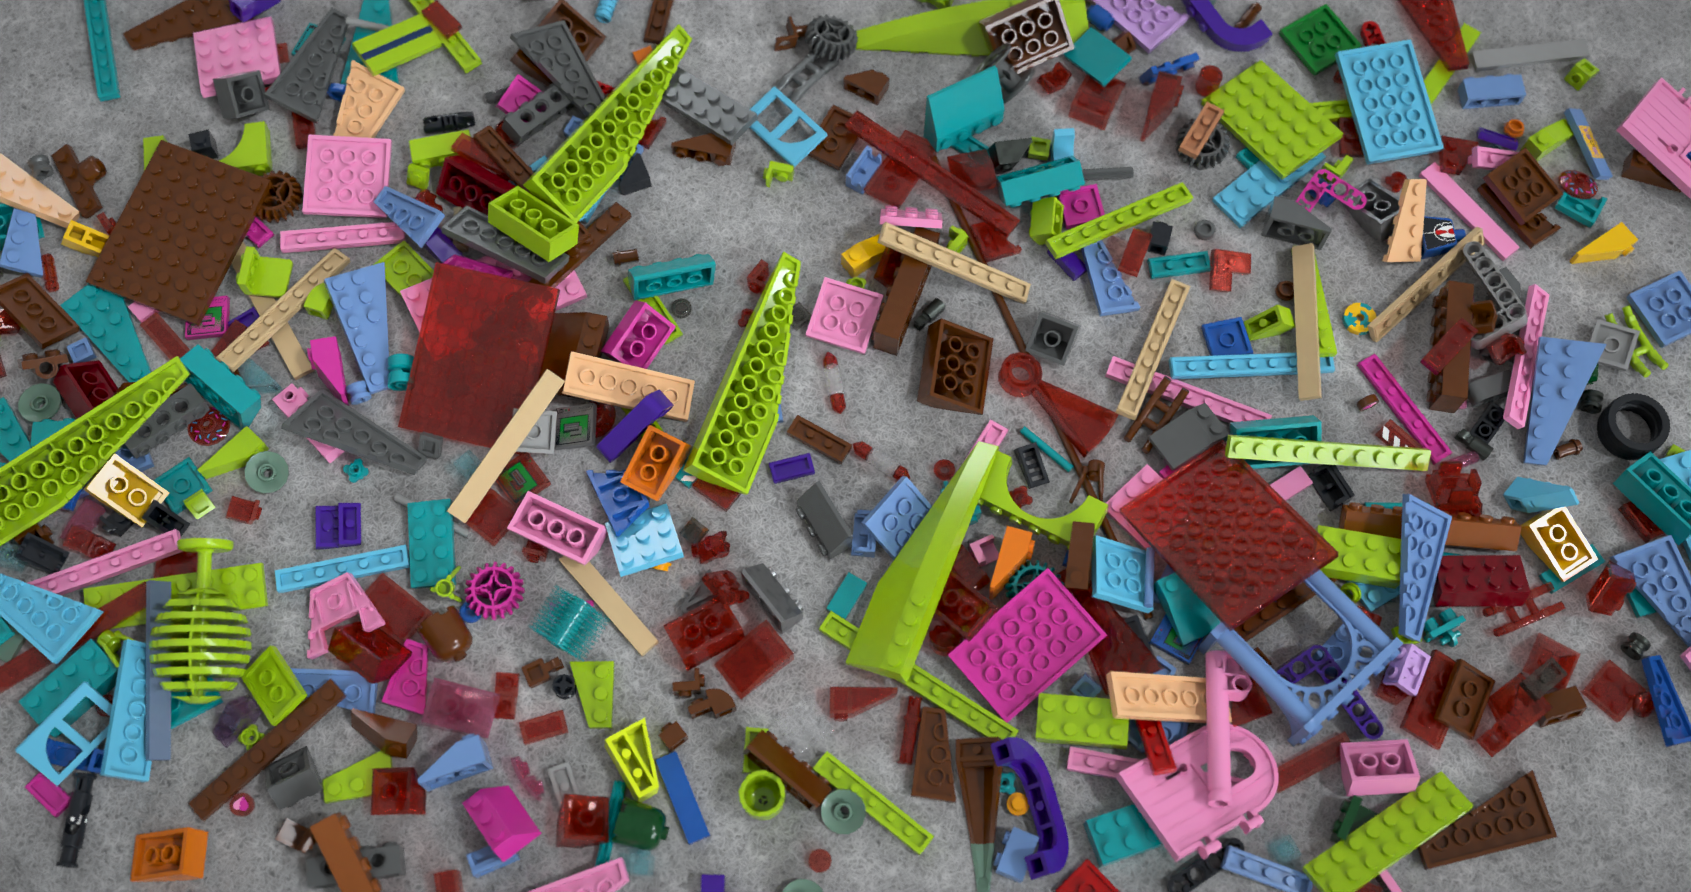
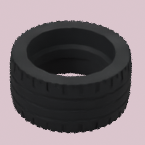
[1597,393,1670,460]

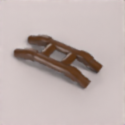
[1123,376,1189,454]

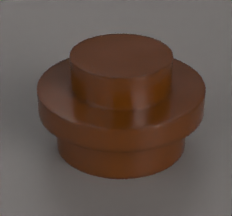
[1275,281,1294,301]

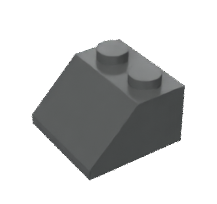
[213,70,270,118]
[1025,311,1082,366]
[265,746,323,810]

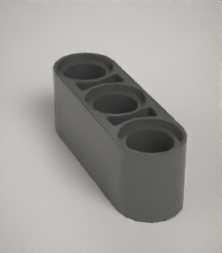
[1468,370,1512,407]

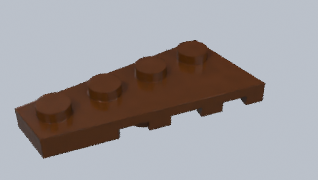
[1477,182,1561,249]
[911,706,956,803]

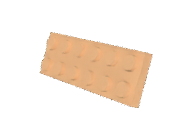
[562,351,695,422]
[1106,671,1232,723]

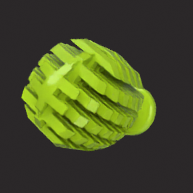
[149,538,252,704]

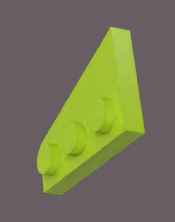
[569,661,615,729]
[323,751,395,804]

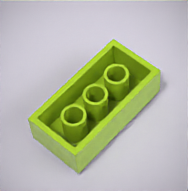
[488,186,579,262]
[1309,525,1401,589]
[1036,693,1129,750]

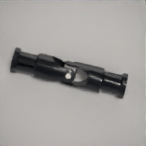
[56,772,97,868]

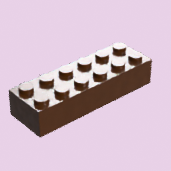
[871,227,940,356]
[1426,280,1474,414]

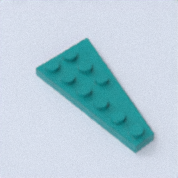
[341,0,399,86]
[60,284,152,382]

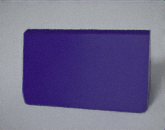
[1047,249,1087,281]

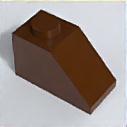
[843,69,890,105]

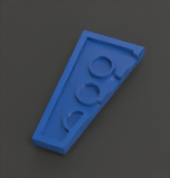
[1641,655,1691,747]

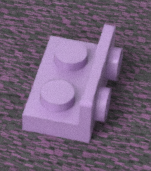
[1383,643,1431,696]

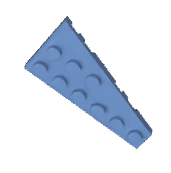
[324,262,390,394]
[1523,337,1607,465]
[1399,494,1452,642]
[1609,535,1691,647]

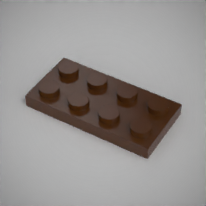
[0,273,79,349]

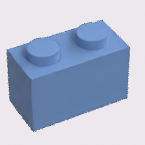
[993,826,1039,883]

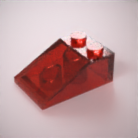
[1140,71,1184,142]
[1068,75,1126,131]
[933,570,999,642]
[715,619,794,700]

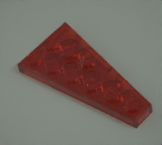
[1398,0,1470,71]
[1057,568,1164,695]

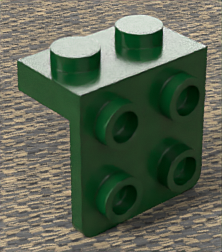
[1330,795,1378,843]

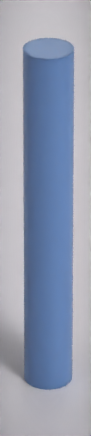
[1144,547,1155,608]

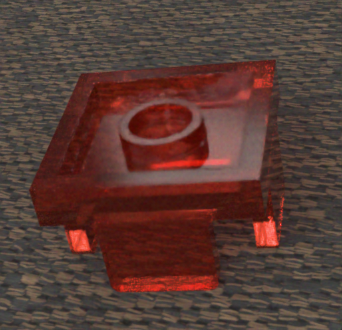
[1425,461,1482,510]

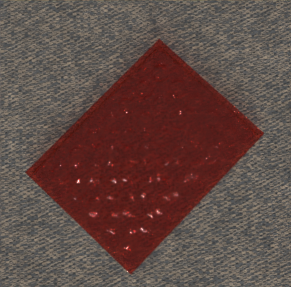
[398,262,560,455]
[1119,440,1338,631]

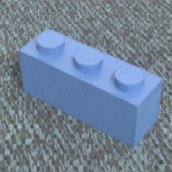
[1457,74,1526,109]

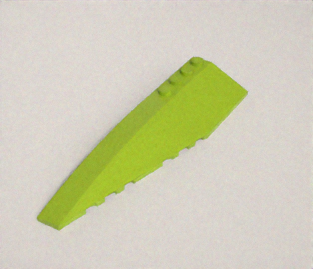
[855,0,1089,57]
[523,24,692,223]
[683,252,801,495]
[0,356,190,547]
[845,441,999,683]

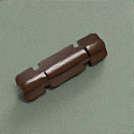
[1234,2,1262,29]

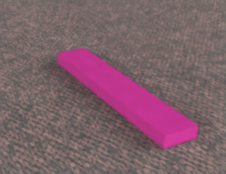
[1357,353,1453,465]

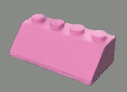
[507,491,608,565]

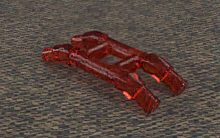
[1482,581,1566,637]

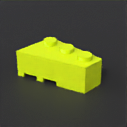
[604,718,659,802]

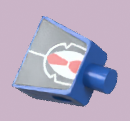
[1421,216,1466,259]

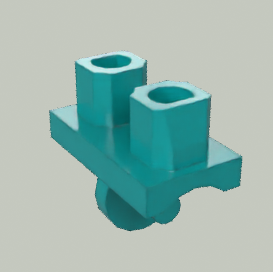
[1423,608,1466,647]

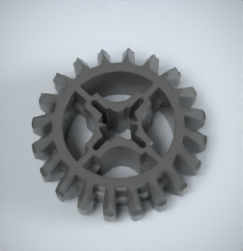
[805,14,858,61]
[1175,119,1230,169]

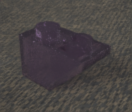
[212,694,262,748]

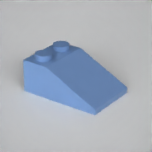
[417,734,494,791]

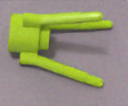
[429,566,463,603]
[97,630,136,668]

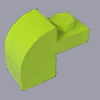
[303,283,334,320]

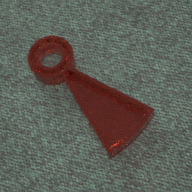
[998,352,1119,458]

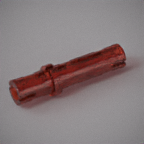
[898,696,923,765]

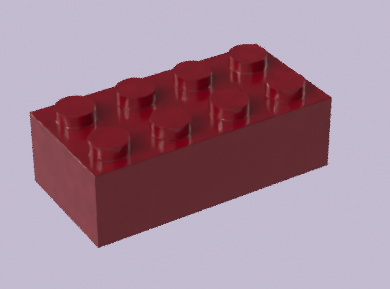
[1432,555,1531,607]

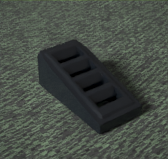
[1014,442,1050,489]

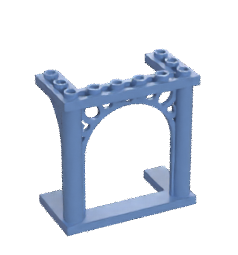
[1198,546,1403,747]

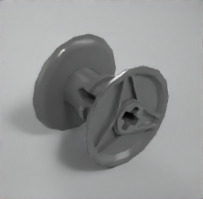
[973,42,1035,104]

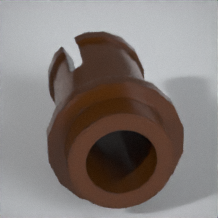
[613,248,639,266]
[1553,439,1583,460]

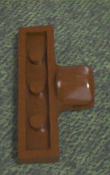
[51,144,107,219]

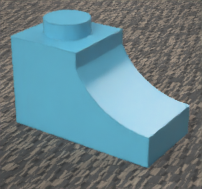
[1050,128,1075,161]

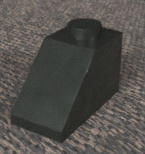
[988,138,1032,173]

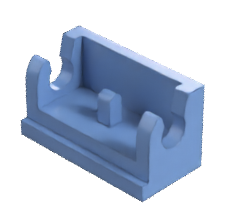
[846,146,884,195]
[851,510,876,558]
[466,845,520,878]

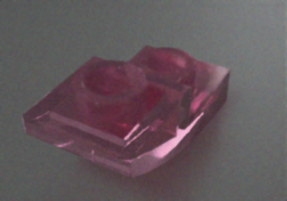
[60,498,107,548]
[510,756,545,802]

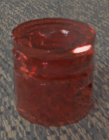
[1195,65,1223,97]

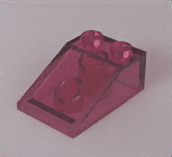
[421,677,501,739]

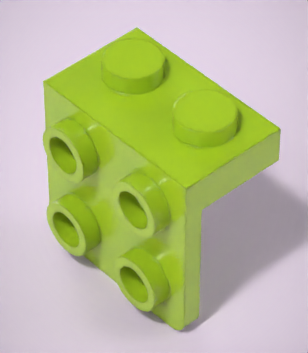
[236,246,293,298]

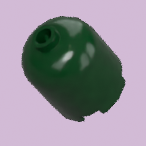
[612,797,670,851]

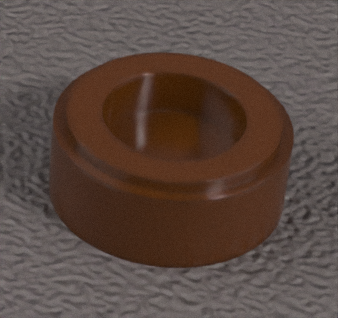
[1357,394,1379,412]

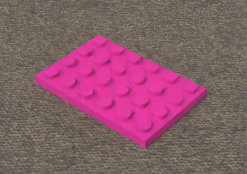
[948,568,1107,723]

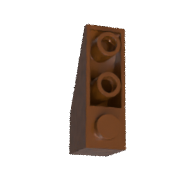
[671,133,736,166]

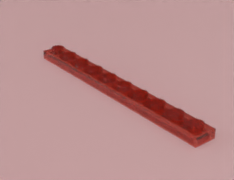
[845,110,1020,238]

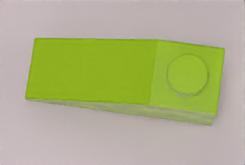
[1520,118,1574,161]
[197,426,269,479]

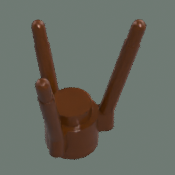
[1069,459,1105,504]

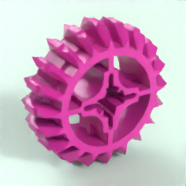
[464,561,525,621]

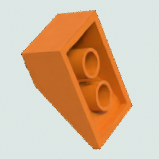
[620,425,692,501]
[989,526,1035,600]
[130,827,208,882]

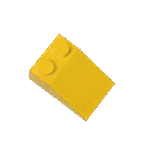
[83,454,170,527]
[1520,507,1598,582]

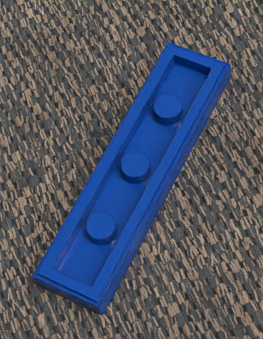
[655,751,710,845]

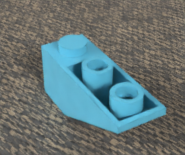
[1503,477,1580,513]

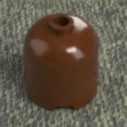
[416,605,473,662]

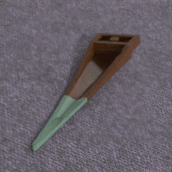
[956,737,1002,892]

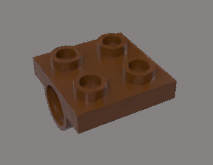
[17,349,68,379]

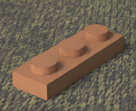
[1178,102,1225,160]

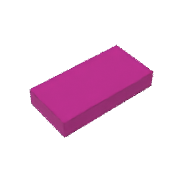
[25,772,71,818]

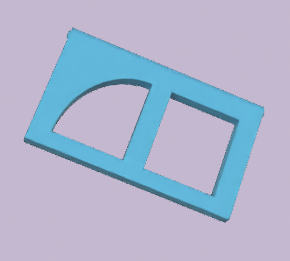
[750,86,828,167]
[15,681,112,786]

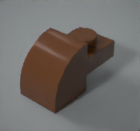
[688,688,737,719]

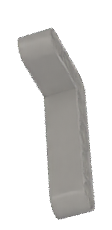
[1463,241,1528,350]

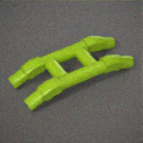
[1604,305,1669,378]

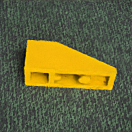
[61,220,109,257]
[1570,222,1638,264]
[841,234,895,278]

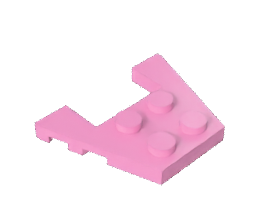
[307,572,385,659]

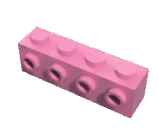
[272,383,345,463]

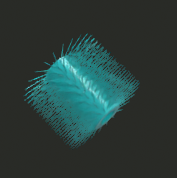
[528,585,611,662]

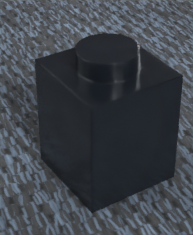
[188,129,219,159]
[1145,221,1173,256]

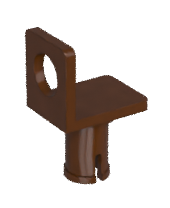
[774,16,809,51]

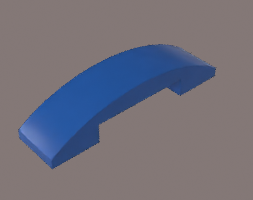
[21,734,104,774]

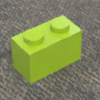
[1029,196,1064,245]

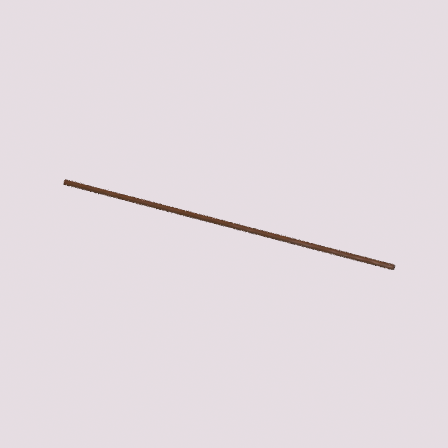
[927,151,1153,620]

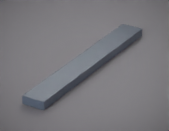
[145,580,171,761]

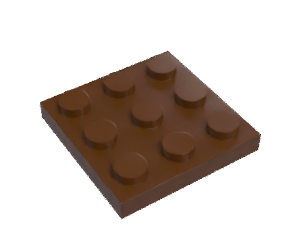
[1483,147,1564,225]

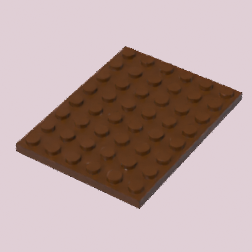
[85,140,273,326]

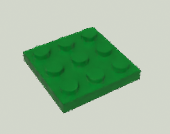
[1279,4,1362,76]

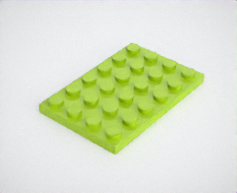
[1201,60,1343,180]

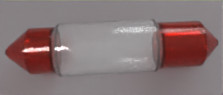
[822,352,846,414]
[853,441,911,481]

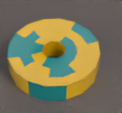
[1342,302,1376,335]

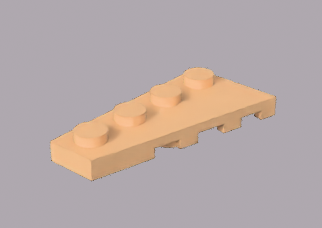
[1382,179,1427,262]

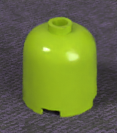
[739,770,785,821]

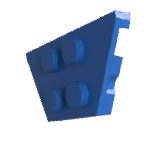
[586,470,649,537]

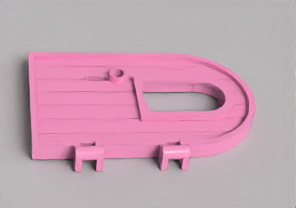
[1616,77,1691,199]
[1116,724,1279,862]

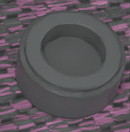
[1194,220,1215,240]

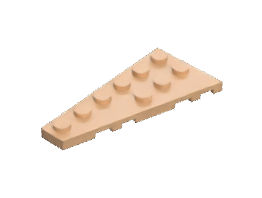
[333,60,405,138]
[0,153,80,228]

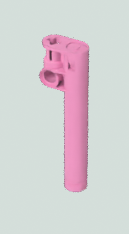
[1205,650,1252,808]

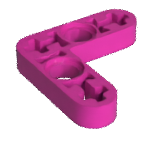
[1296,169,1367,212]

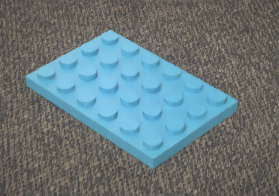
[1335,39,1444,165]

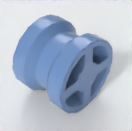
[346,381,372,405]

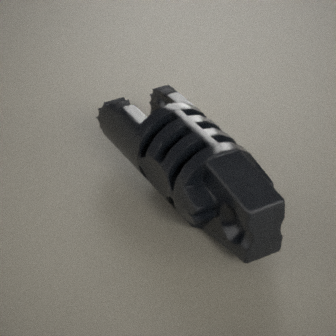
[423,112,475,134]

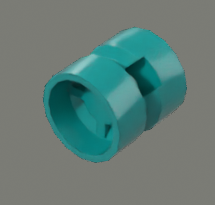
[387,354,416,391]

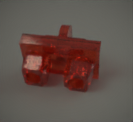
[691,531,730,564]

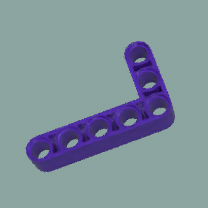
[1274,644,1383,739]

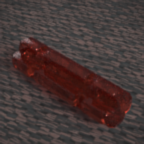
[41,253,59,292]

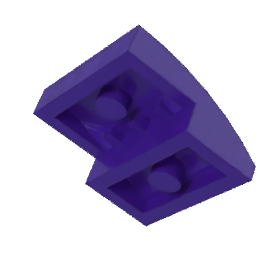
[315,503,361,550]

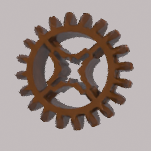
[256,170,303,223]

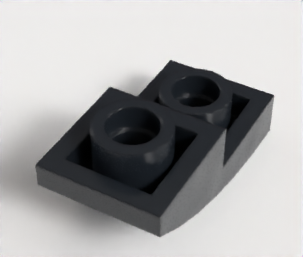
[1469,401,1505,444]

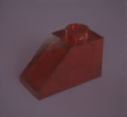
[1118,228,1153,277]

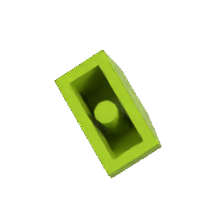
[1243,305,1296,341]

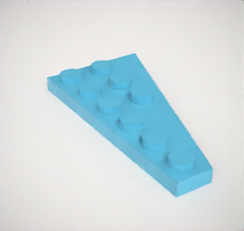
[0,573,104,664]

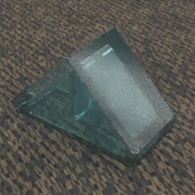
[244,358,283,394]

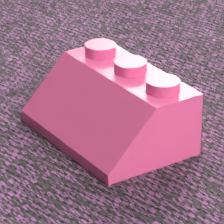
[1340,739,1420,796]

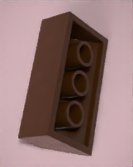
[743,730,832,812]

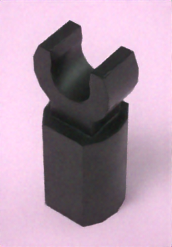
[914,298,946,332]
[1454,429,1494,460]

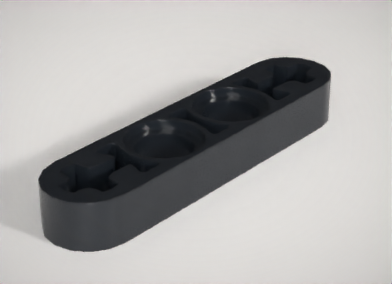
[1167,838,1244,892]

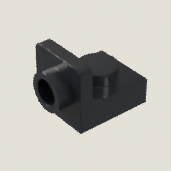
[99,511,134,537]

